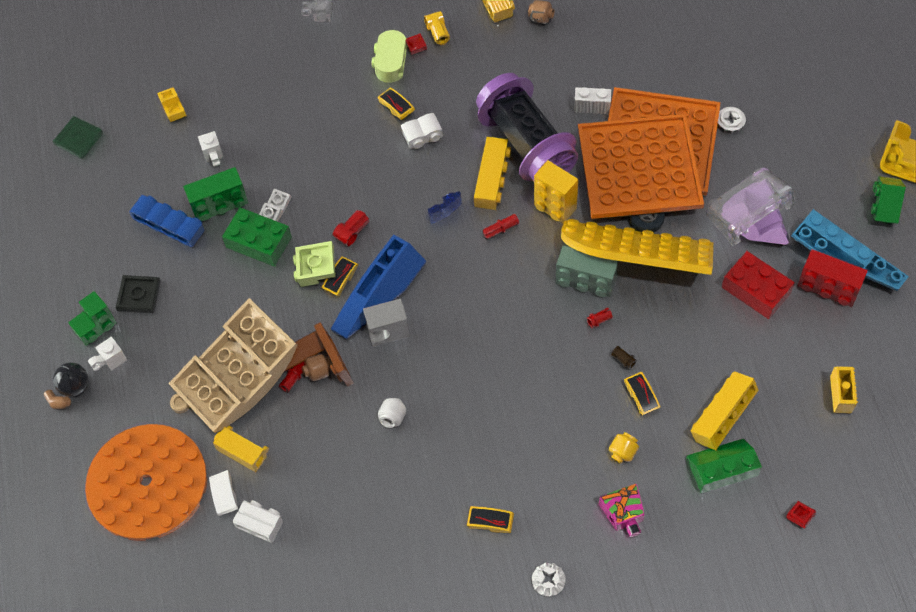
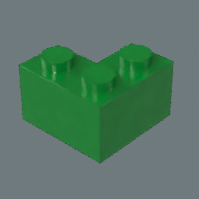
[871,176,906,224]
[68,291,117,346]

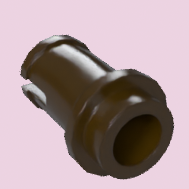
[611,346,637,369]

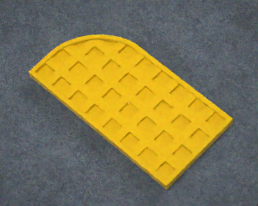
[561,219,714,275]

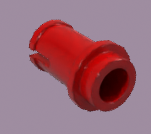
[587,308,613,328]

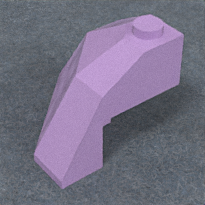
[721,177,789,245]

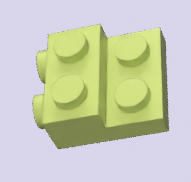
[293,241,335,287]

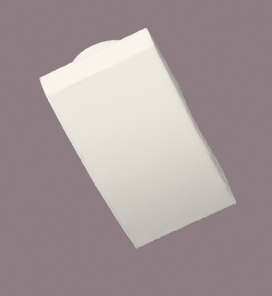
[259,189,292,222]
[209,470,238,516]

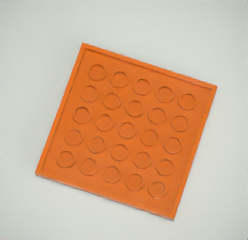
[608,87,721,196]
[578,114,704,219]

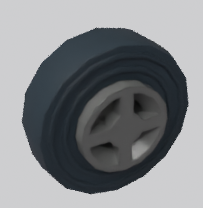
[631,212,664,232]

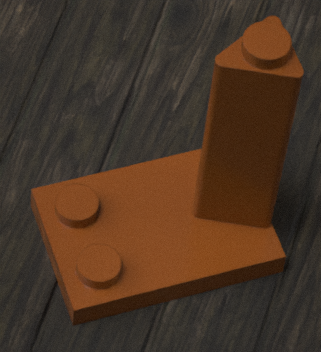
[284,322,354,387]

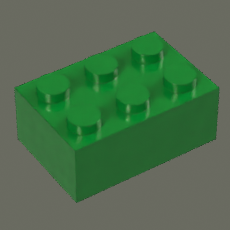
[183,167,249,221]
[222,207,292,267]

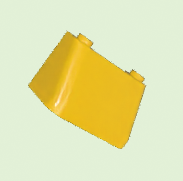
[880,120,916,183]

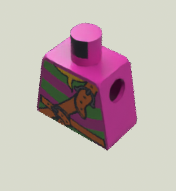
[599,484,645,537]

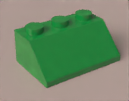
[686,438,762,493]

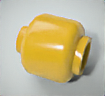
[609,432,639,464]

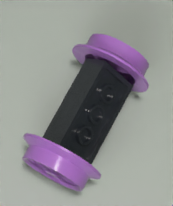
[476,73,578,181]

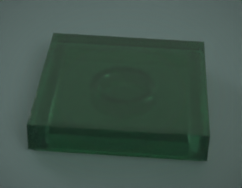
[52,116,103,159]

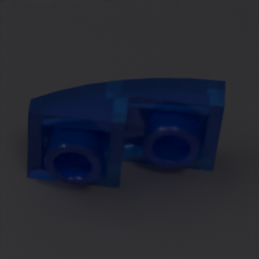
[428,191,462,224]

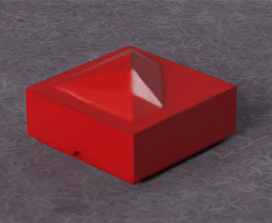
[406,34,427,55]
[787,501,816,529]

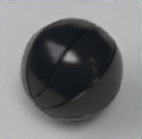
[53,362,89,397]

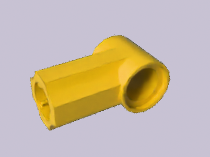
[424,11,450,45]

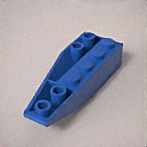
[331,234,426,339]

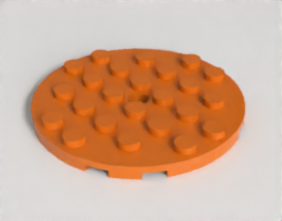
[85,424,208,541]

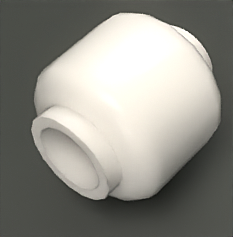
[378,398,407,428]

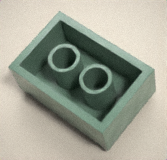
[555,245,619,298]

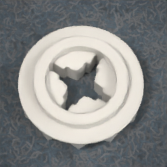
[718,107,746,133]
[532,562,566,596]

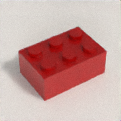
[797,249,868,307]
[721,251,795,319]

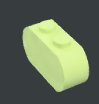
[372,30,407,83]

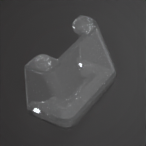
[706,168,795,246]

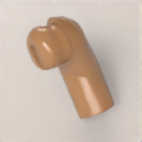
[43,389,71,409]

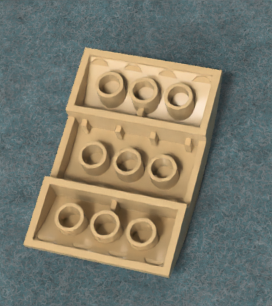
[168,298,297,433]

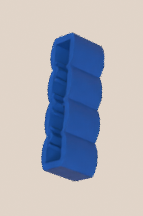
[129,195,205,248]

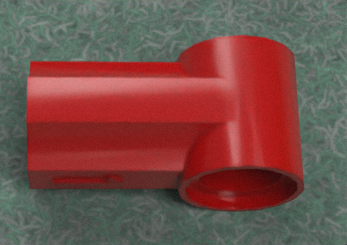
[333,210,370,246]

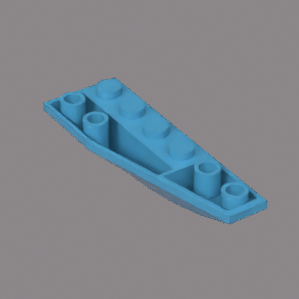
[791,209,909,291]

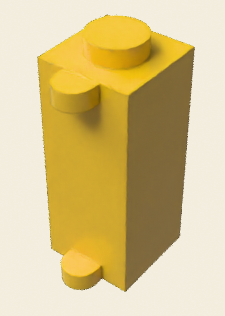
[213,425,269,473]

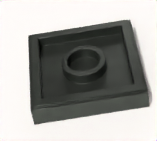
[115,275,161,313]

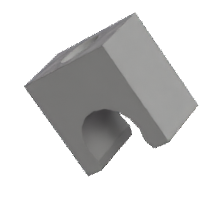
[363,298,410,347]

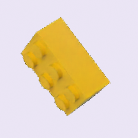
[534,160,578,224]

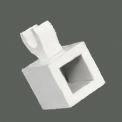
[198,131,224,167]
[88,336,127,371]

